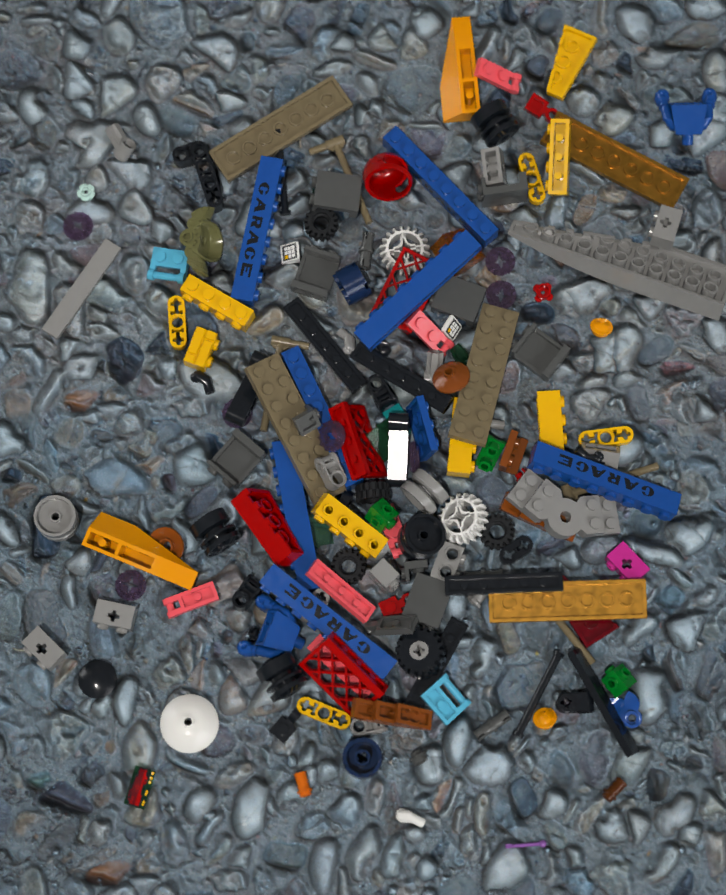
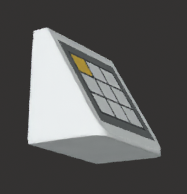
[280,241,300,264]
[441,315,462,342]

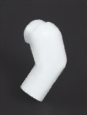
[396,808,425,828]

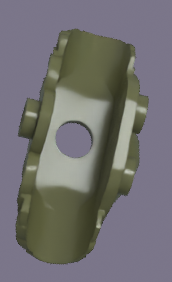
[179,206,223,278]

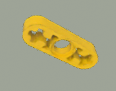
[518,153,546,205]
[168,295,188,350]
[578,426,634,446]
[297,697,351,730]

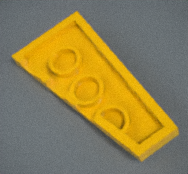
[546,24,597,101]

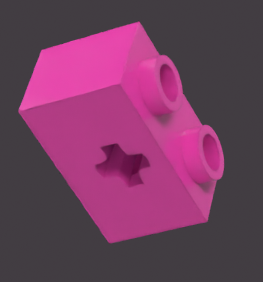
[605,541,650,579]

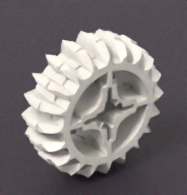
[380,226,430,276]
[437,493,489,545]

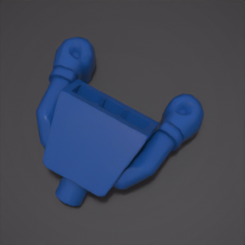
[654,88,717,145]
[237,594,305,658]

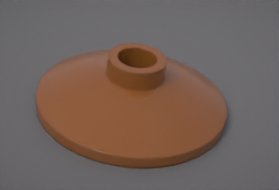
[432,362,470,394]
[150,527,184,558]

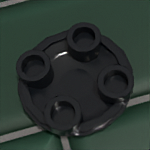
[78,660,117,699]

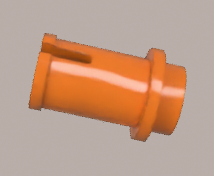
[294,771,313,798]

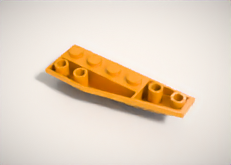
[440,16,480,123]
[81,512,198,590]

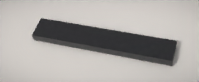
[283,296,367,395]
[350,341,454,414]
[445,571,563,596]
[403,617,469,708]
[567,648,639,758]

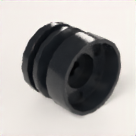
[470,99,520,148]
[189,507,241,558]
[256,652,308,702]

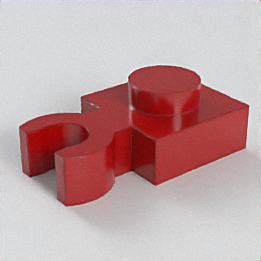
[523,93,558,123]
[378,593,409,616]

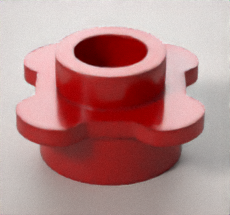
[533,283,553,303]

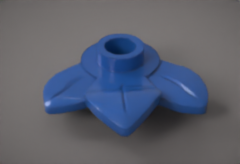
[610,691,642,728]

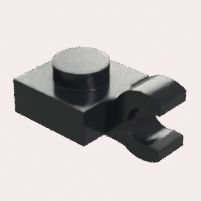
[269,709,301,744]

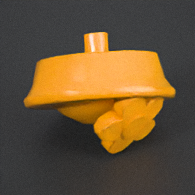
[590,318,613,338]
[533,707,557,730]

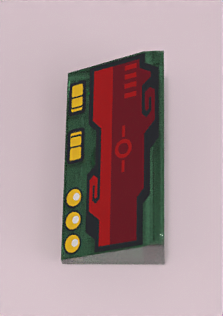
[124,765,156,810]

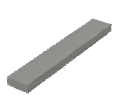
[42,239,122,340]

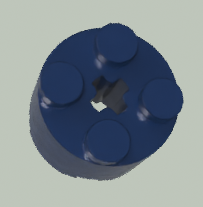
[332,261,373,305]
[342,738,382,780]

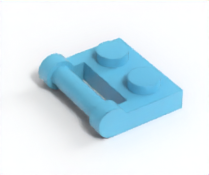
[147,247,189,284]
[420,672,472,726]

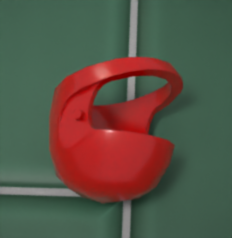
[363,152,413,201]

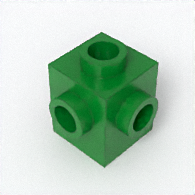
[364,498,399,533]
[601,663,637,698]

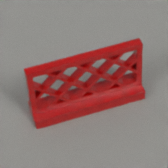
[370,246,428,335]
[328,401,387,481]
[298,631,388,719]

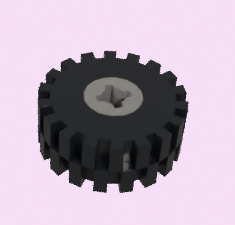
[395,627,447,679]

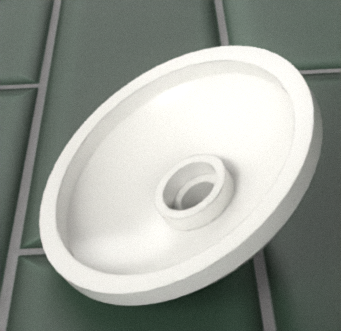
[160,694,219,753]

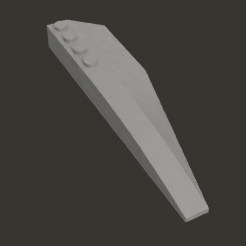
[508,220,726,321]

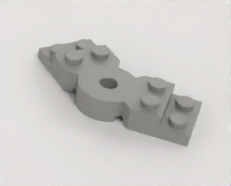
[505,469,621,539]

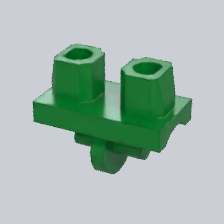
[475,435,506,472]

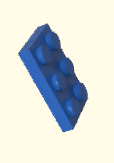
[406,395,439,462]

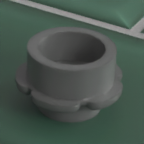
[409,749,428,767]

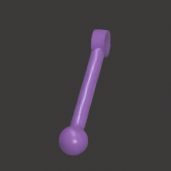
[505,840,547,849]

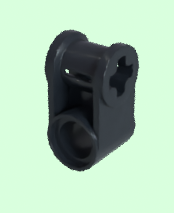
[367,374,398,413]
[232,574,263,612]
[555,692,594,714]

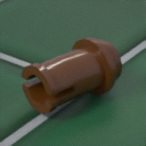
[602,777,627,803]

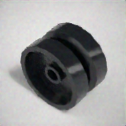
[397,513,446,561]

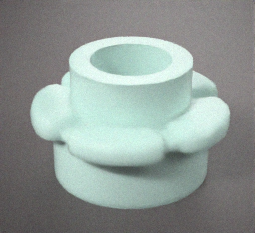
[77,184,95,201]

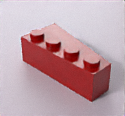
[230,488,303,567]

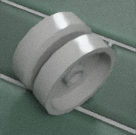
[400,468,449,515]
[33,495,80,542]

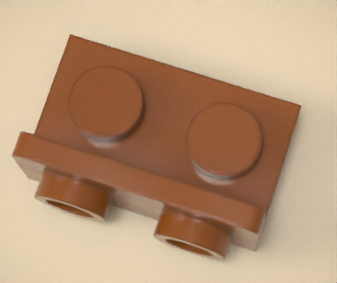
[498,429,528,476]

